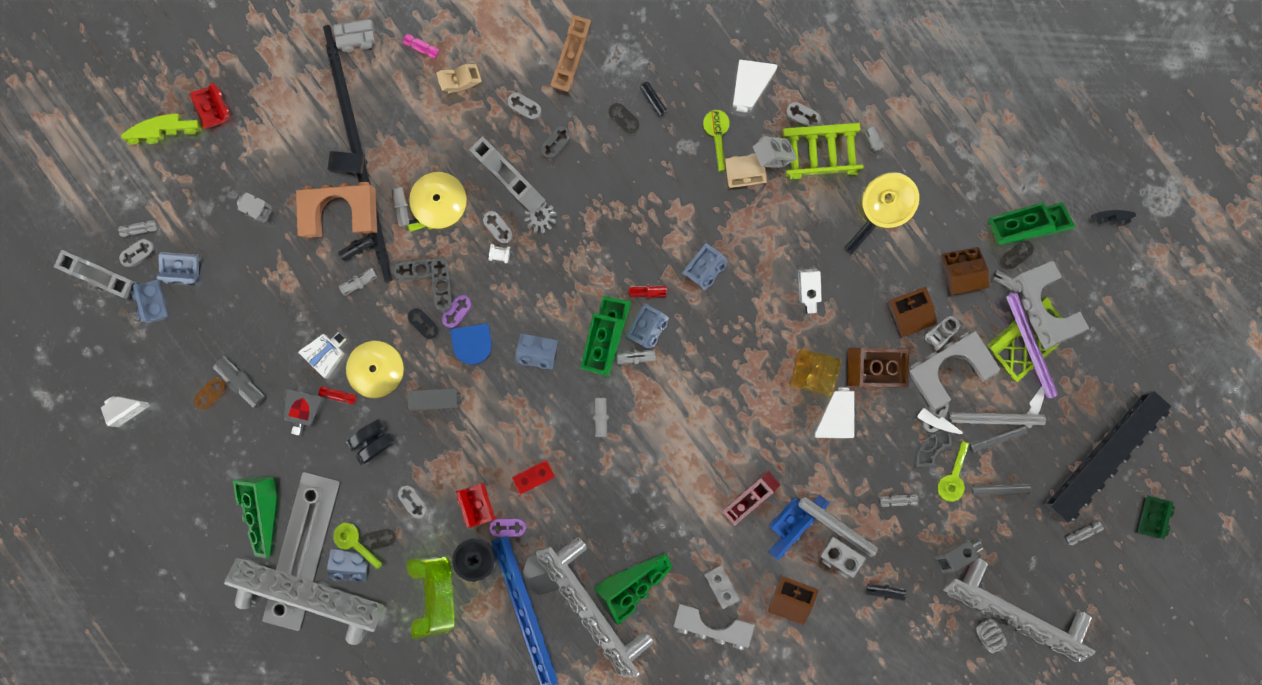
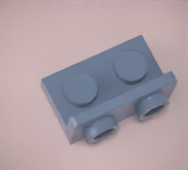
[682,243,728,291]
[131,280,169,323]
[625,303,669,350]

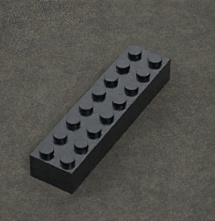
[1043,391,1171,523]

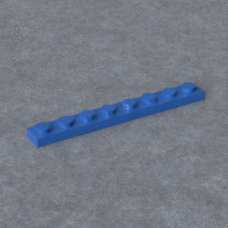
[491,536,558,685]

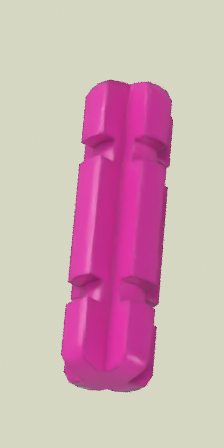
[403,34,439,59]

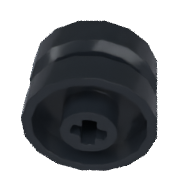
[345,419,396,465]
[452,538,497,582]

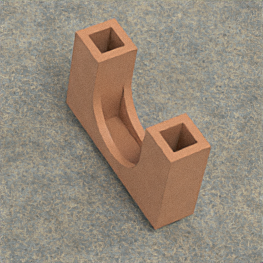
[296,182,377,238]

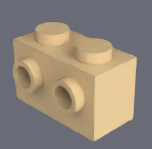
[725,153,767,188]

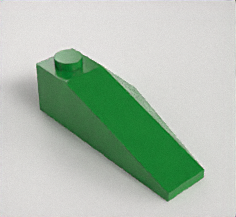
[232,476,277,558]
[594,553,673,625]

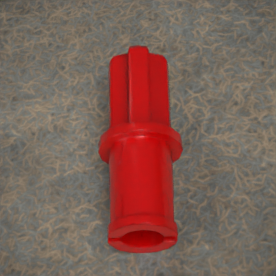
[628,284,667,299]

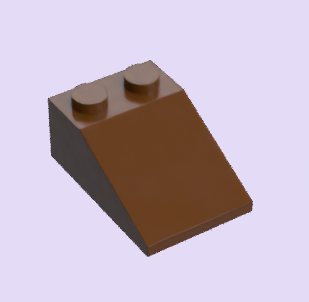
[847,348,909,387]

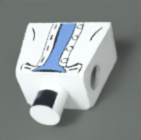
[798,269,821,313]
[298,332,347,379]

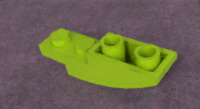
[121,113,201,145]

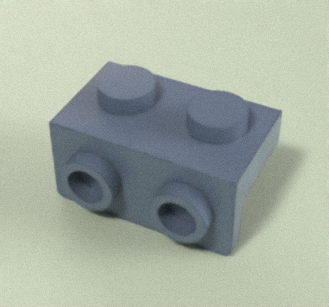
[157,252,199,284]
[515,334,558,369]
[327,549,368,583]

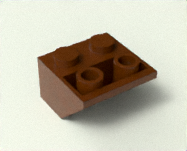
[941,247,989,295]
[887,286,938,338]
[768,575,819,625]

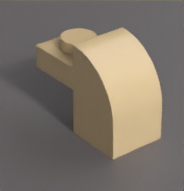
[436,64,482,93]

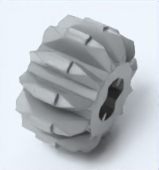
[524,201,557,233]
[976,619,1007,653]

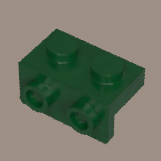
[1137,495,1175,539]

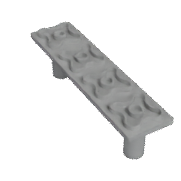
[262,472,340,631]
[536,537,653,678]
[224,558,384,645]
[943,558,1095,662]

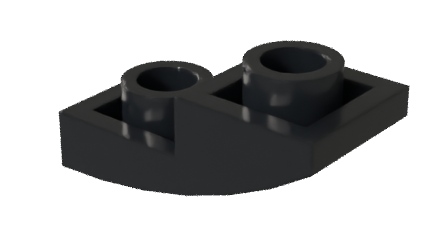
[327,151,365,174]
[1091,210,1136,226]

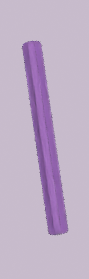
[1006,292,1058,398]

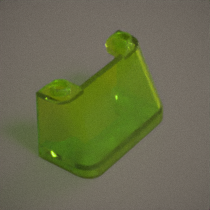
[407,556,455,639]

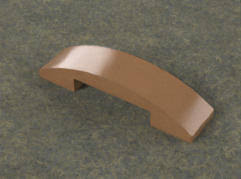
[550,15,591,92]

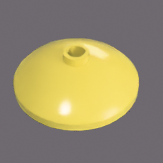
[409,172,467,229]
[862,173,919,228]
[346,341,404,398]

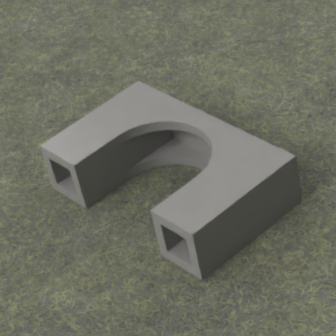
[469,136,546,214]
[1009,261,1089,350]
[909,331,1001,412]

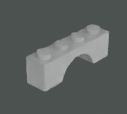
[54,250,137,300]
[673,603,755,650]

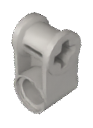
[923,316,960,351]

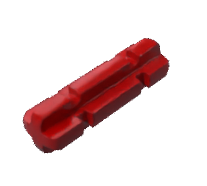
[318,386,356,405]

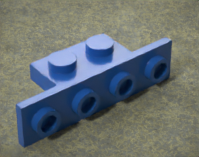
[768,495,830,560]

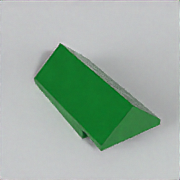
[988,202,1075,247]
[580,296,632,376]

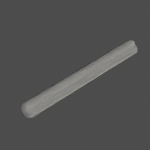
[949,412,1046,425]
[798,497,878,557]

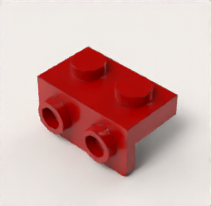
[189,83,229,129]
[456,483,496,528]

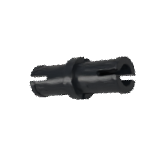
[338,233,377,261]
[866,583,906,601]

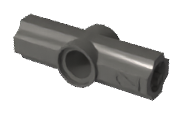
[212,356,266,408]

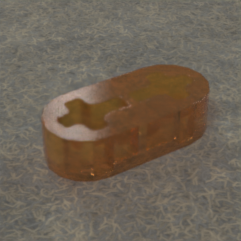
[194,378,226,409]

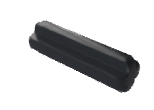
[640,81,667,116]
[845,221,876,254]

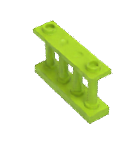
[782,123,864,179]

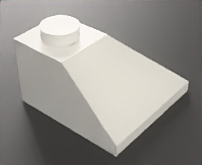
[101,396,150,427]

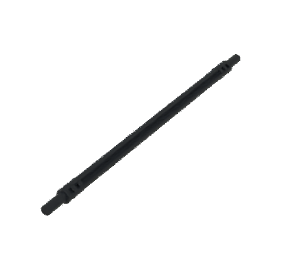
[323,25,392,283]

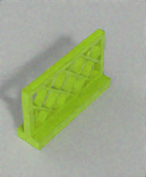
[986,296,1063,382]

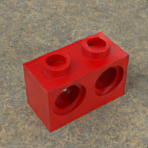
[512,460,556,495]

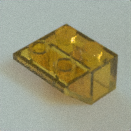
[789,349,842,397]

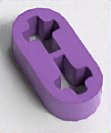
[442,295,472,328]
[489,519,526,537]

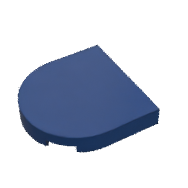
[450,323,492,365]

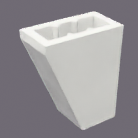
[732,59,777,112]
[814,388,854,438]

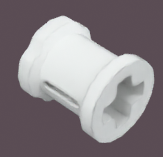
[489,244,510,263]

